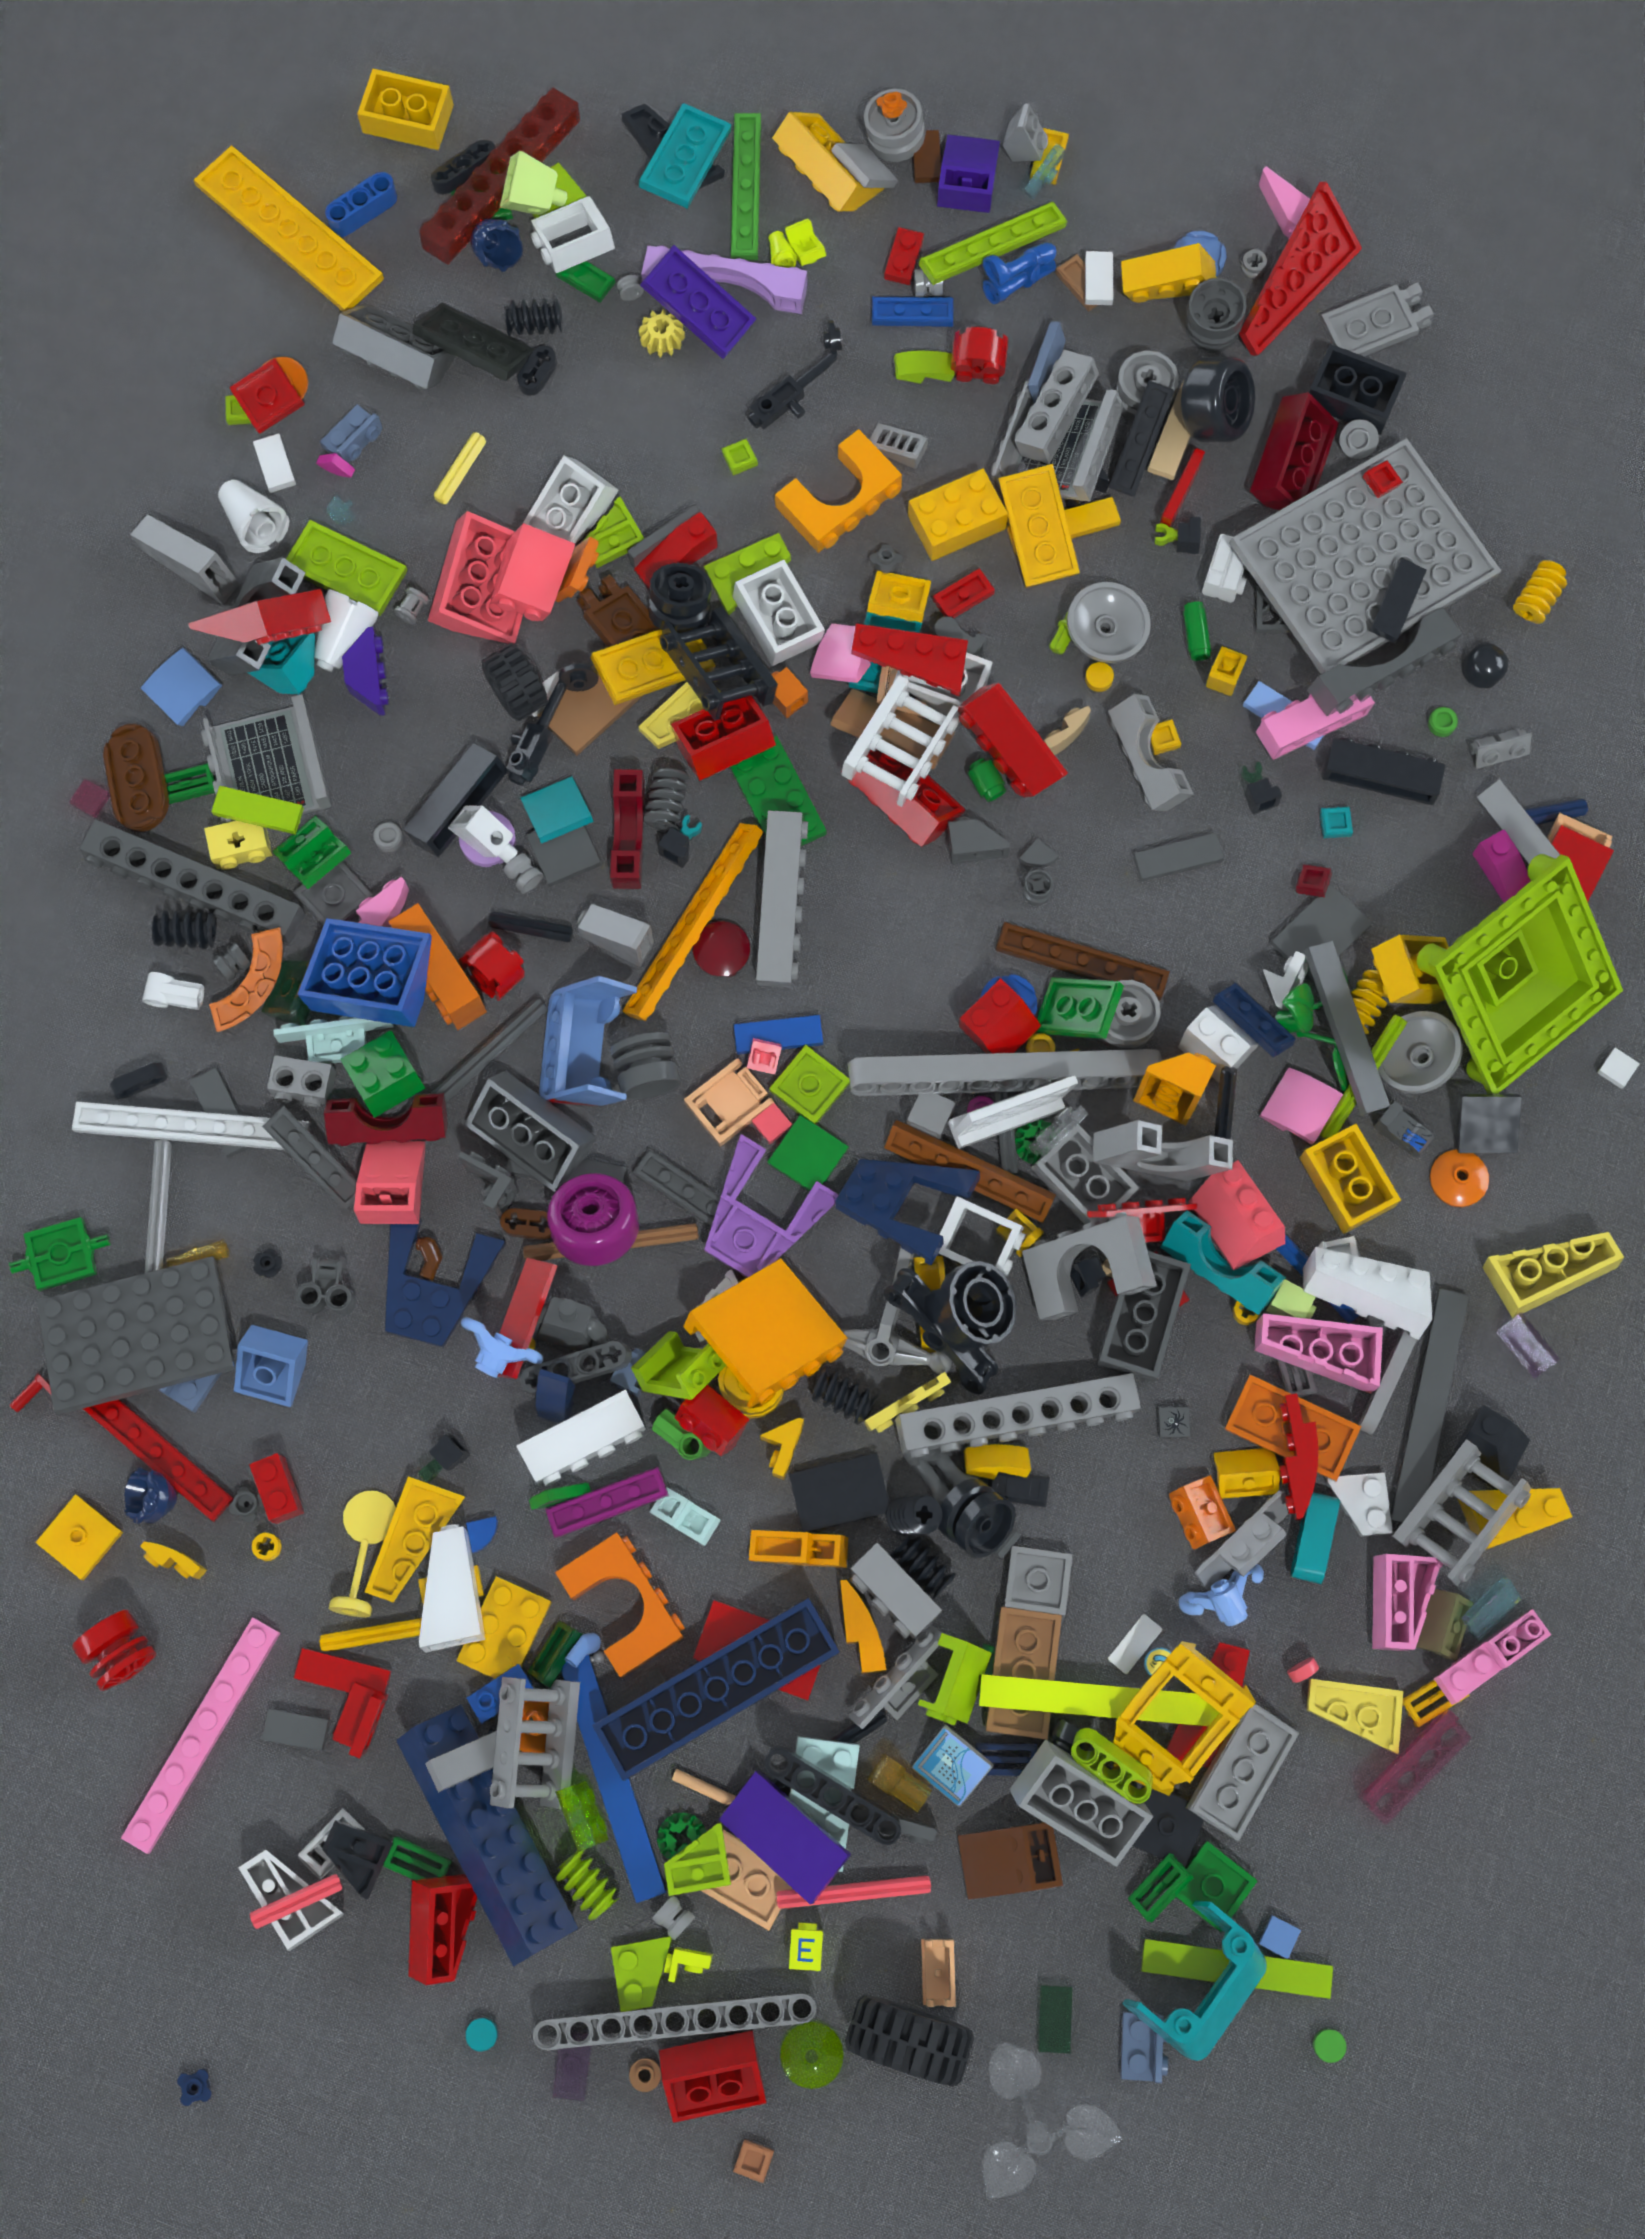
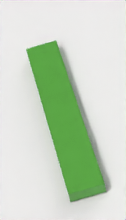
[731,113,761,260]

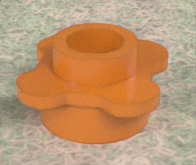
[876,92,907,118]

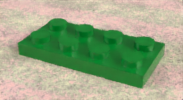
[729,735,827,846]

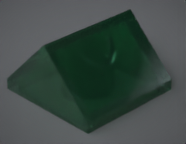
[261,960,310,1026]

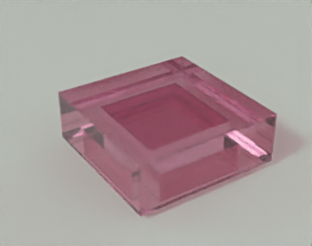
[69,779,110,818]

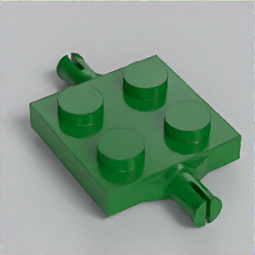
[9,1217,111,1291]

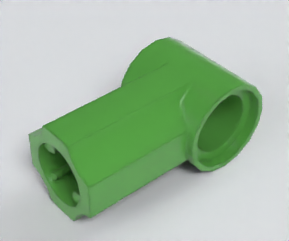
[652,1408,711,1460]

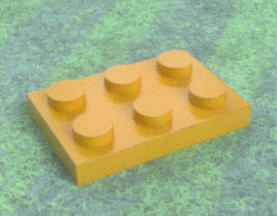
[456,1576,552,1679]

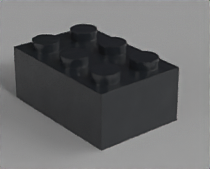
[1309,344,1407,435]

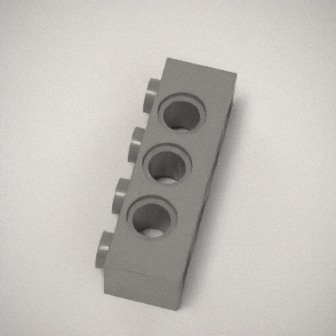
[1014,350,1099,464]

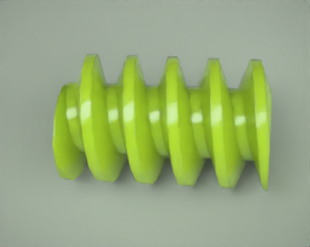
[556,1847,621,1921]

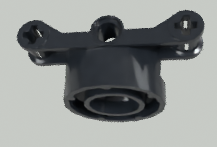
[884,1261,1017,1394]

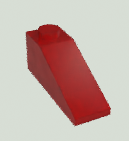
[634,511,718,591]

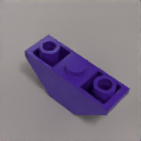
[342,627,389,716]

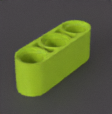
[1071,1728,1153,1804]

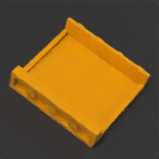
[683,1258,848,1408]

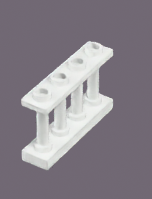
[841,675,959,807]

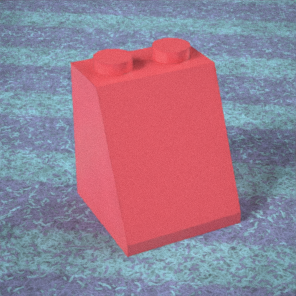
[490,523,575,621]

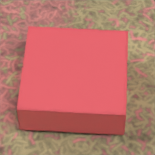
[751,1103,793,1144]

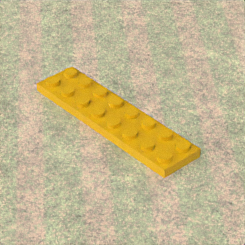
[194,145,384,312]

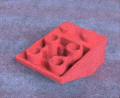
[354,1141,426,1224]

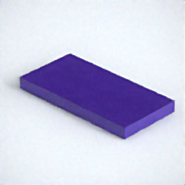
[640,245,757,359]
[719,1770,851,1905]

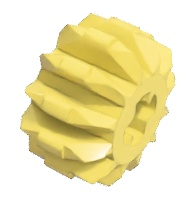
[639,309,685,358]

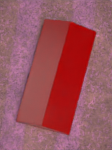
[485,1258,558,1379]

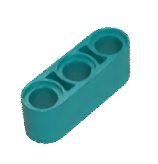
[1290,1492,1340,1585]

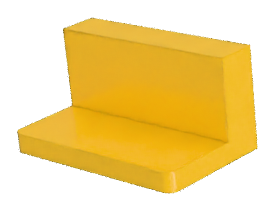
[1214,1448,1280,1499]

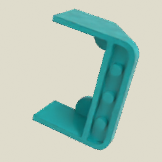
[1122,1900,1267,2061]

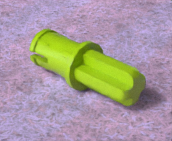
[1049,612,1071,655]

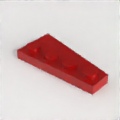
[851,623,968,697]
[1166,1642,1250,1769]

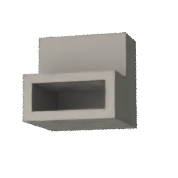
[907,1094,956,1139]

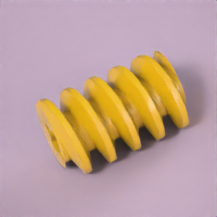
[1513,560,1568,624]
[1351,970,1387,1034]

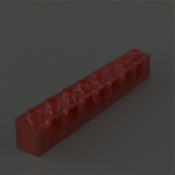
[419,87,581,265]

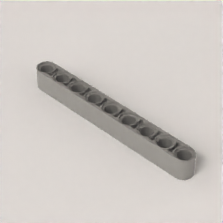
[533,1994,816,2050]

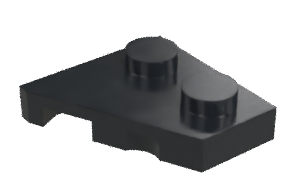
[322,1820,393,1900]

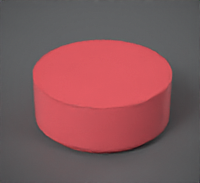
[1287,1657,1319,1683]

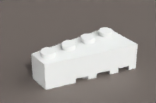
[1303,1247,1432,1340]

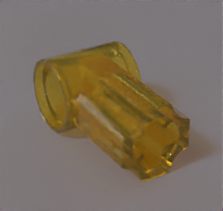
[866,1753,932,1813]

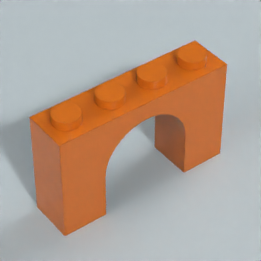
[555,1532,685,1678]

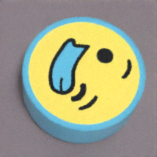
[1144,1648,1171,1677]

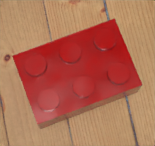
[671,696,776,781]

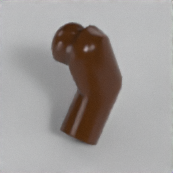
[416,1237,442,1281]

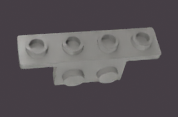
[1195,1490,1288,1591]
[849,1626,942,1729]

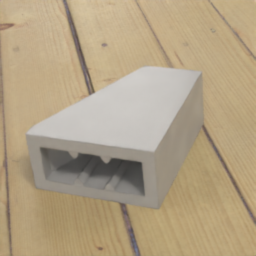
[577,904,654,967]

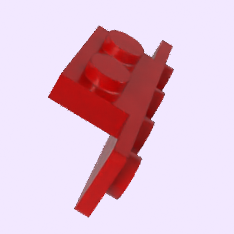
[1087,1198,1197,1243]

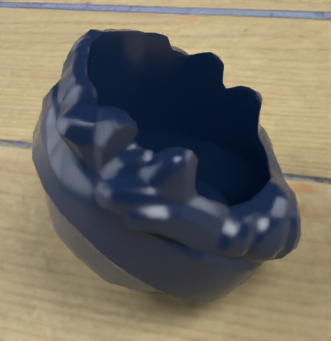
[471,219,523,272]
[124,1467,177,1524]

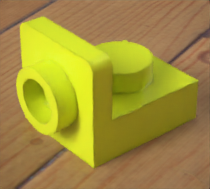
[664,1947,713,1983]

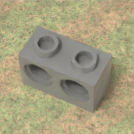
[267,1055,337,1107]

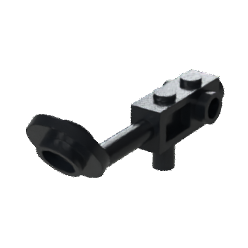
[747,320,842,430]
[505,664,598,786]

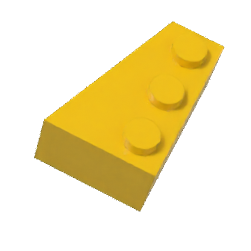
[1121,243,1216,303]
[1457,1488,1572,1550]

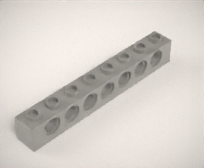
[895,1373,1141,1458]

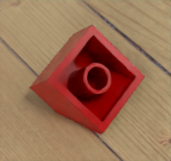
[959,978,1041,1054]
[674,1385,750,1456]

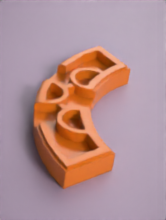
[209,927,283,1032]

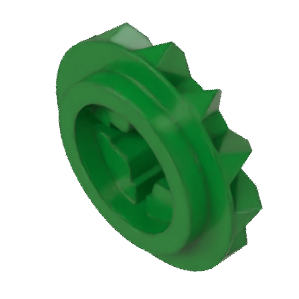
[1015,1119,1060,1165]
[657,1813,706,1860]

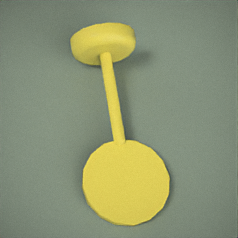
[328,1491,396,1618]

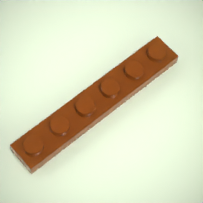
[884,1120,1056,1223]

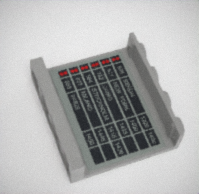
[991,381,1124,502]
[201,694,332,823]

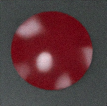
[693,921,750,977]

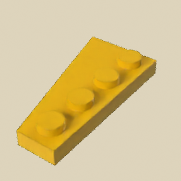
[364,1476,465,1602]

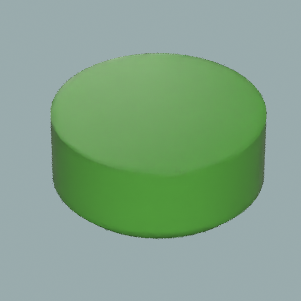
[1428,707,1458,737]
[1313,2029,1346,2063]

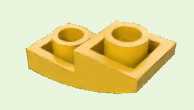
[964,1444,1031,1480]
[140,1541,207,1579]

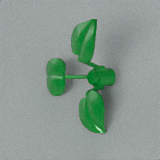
[1276,967,1350,1094]

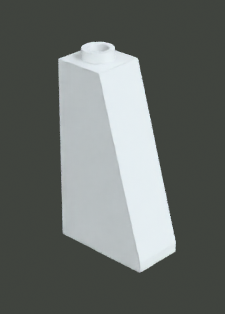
[419,1524,486,1653]

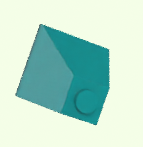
[247,633,315,694]

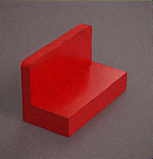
[332,1682,389,1759]

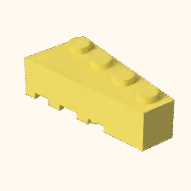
[1482,1232,1624,1318]

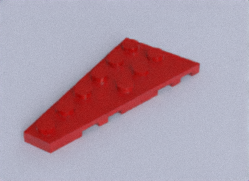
[1239,182,1362,356]

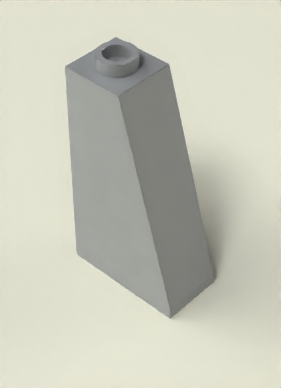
[130,514,240,605]

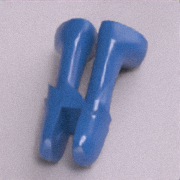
[983,243,1056,304]

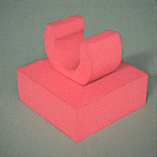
[746,1038,782,1075]

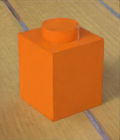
[771,667,808,719]

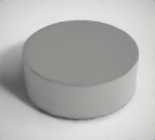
[373,822,403,852]

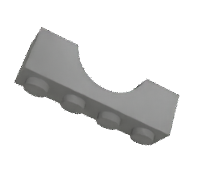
[1108,694,1194,811]

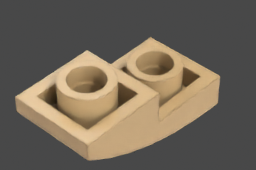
[1044,706,1091,755]

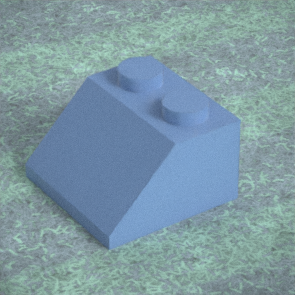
[234,1325,308,1407]

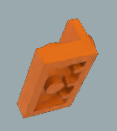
[1169,1475,1236,1549]

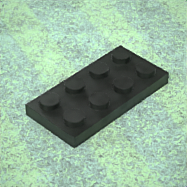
[412,303,535,381]

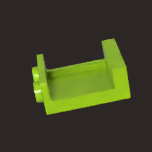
[631,1331,726,1400]
[918,1633,992,1726]

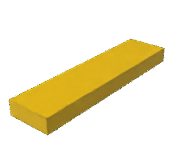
[1007,497,1121,555]

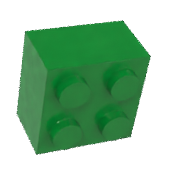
[340,1030,425,1118]

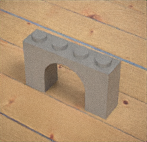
[1093,1120,1233,1181]
[1022,1212,1157,1320]

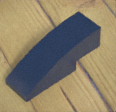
[536,1369,575,1423]

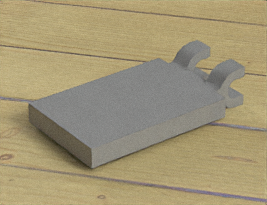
[1321,283,1434,356]

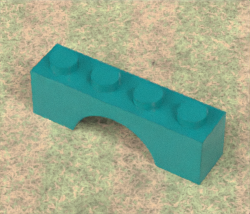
[1160,1210,1286,1315]

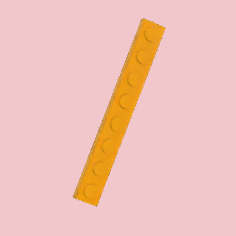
[622,823,763,1021]

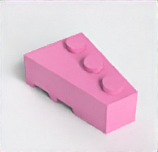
[1372,1554,1443,1651]

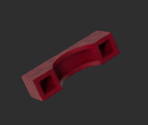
[610,769,645,889]
[324,1093,448,1146]

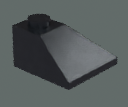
[1448,1405,1530,1490]

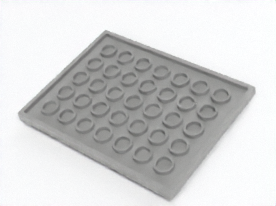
[1229,438,1502,674]

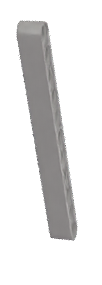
[848,1049,1162,1096]

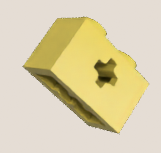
[204,821,273,870]

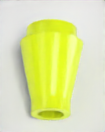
[768,231,797,268]

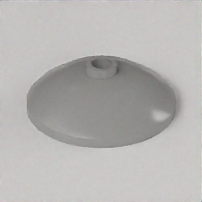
[1067,582,1151,663]
[1378,1011,1463,1094]

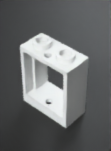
[530,196,615,273]
[939,1196,1026,1278]

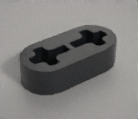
[518,346,557,396]
[110,1063,167,1099]

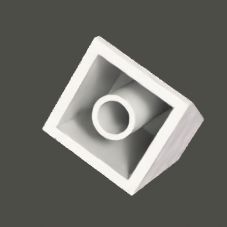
[1178,1005,1259,1083]

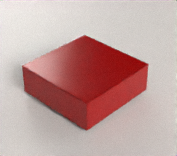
[1362,460,1403,498]

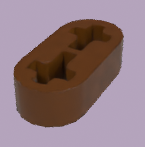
[500,1208,552,1240]

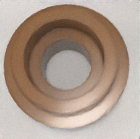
[629,2058,661,2092]

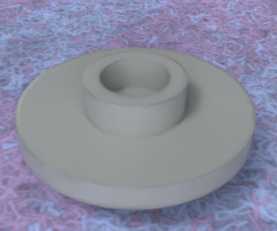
[1339,419,1379,459]

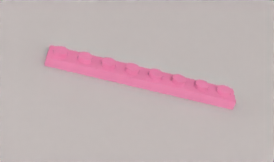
[121,1617,281,1854]

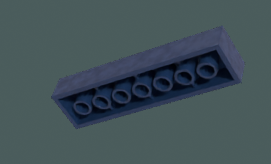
[592,1598,840,1781]
[396,1704,579,1967]

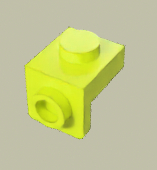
[785,218,826,266]

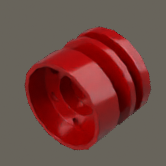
[72,1609,157,1691]

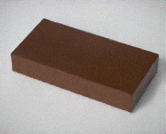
[913,130,941,183]

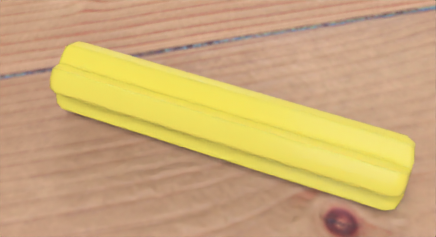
[434,432,486,505]

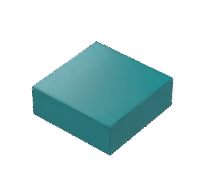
[1320,807,1353,839]

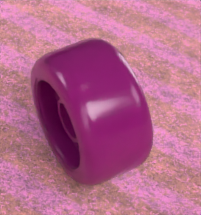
[547,1173,639,1266]

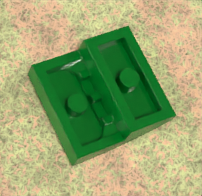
[272,816,351,889]

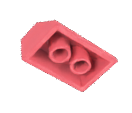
[1188,1160,1285,1271]

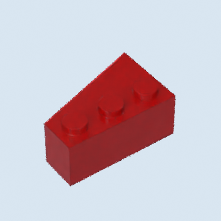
[408,1874,477,1985]

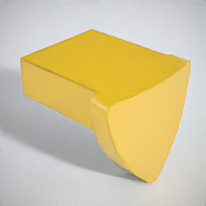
[996,1208,1044,1257]

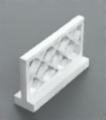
[947,1075,1078,1149]

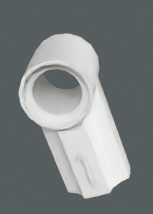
[142,972,204,1010]

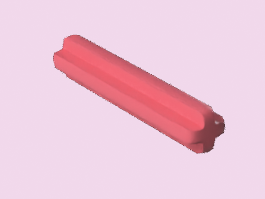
[250,1874,342,1929]

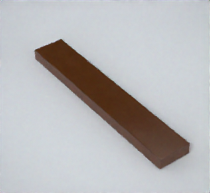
[996,922,1170,1000]

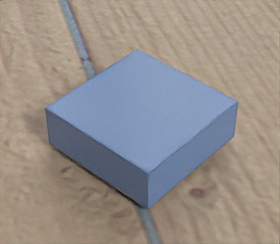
[1258,1915,1301,1959]

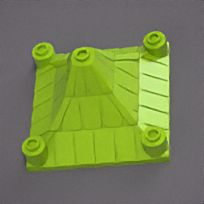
[1417,854,1623,1094]

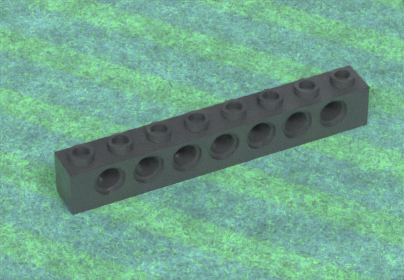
[79,819,305,944]

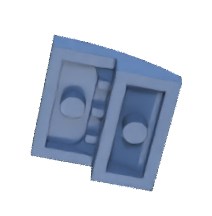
[141,648,222,726]

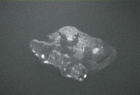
[1028,1105,1088,1156]

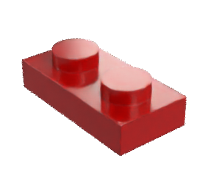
[884,227,924,285]
[933,568,995,618]

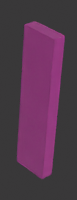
[545,1467,669,1538]

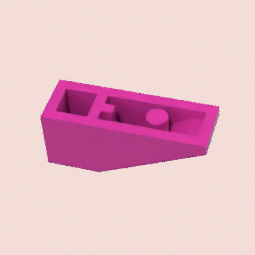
[1473,829,1531,903]

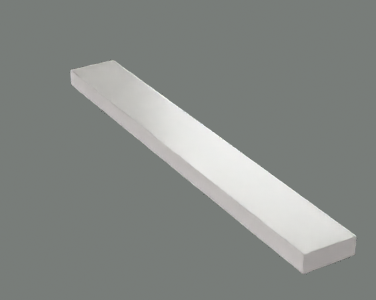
[72,1101,310,1150]

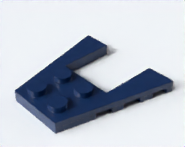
[835,1159,980,1265]
[385,1219,506,1348]

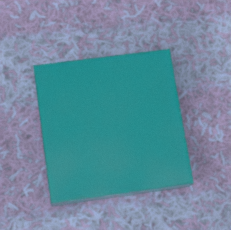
[520,776,594,844]

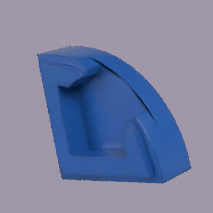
[466,1516,498,1554]

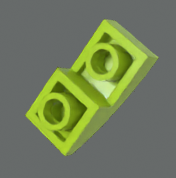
[894,350,955,384]

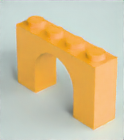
[775,429,902,553]

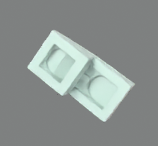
[650,1487,721,1546]

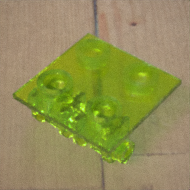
[555,1781,609,1852]

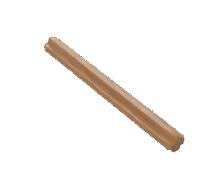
[523,1223,699,1261]

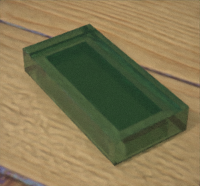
[1038,1985,1072,2054]

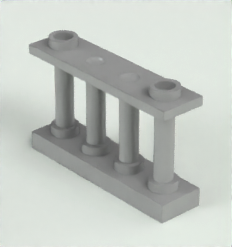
[1393,1439,1531,1586]
[490,1677,580,1809]

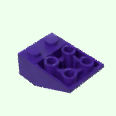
[937,134,1000,213]

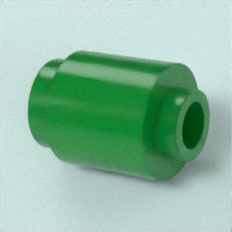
[968,758,1007,802]

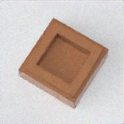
[733,2139,774,2183]

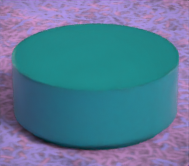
[465,2017,498,2052]

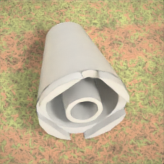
[218,480,290,553]
[314,589,379,672]

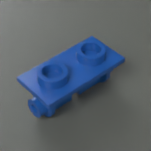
[466,1664,534,1724]

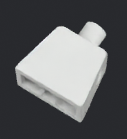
[448,806,518,864]

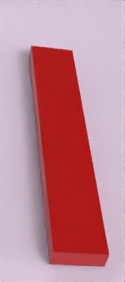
[83,1399,234,1522]

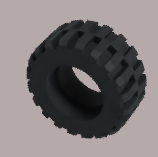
[845,1994,974,2086]

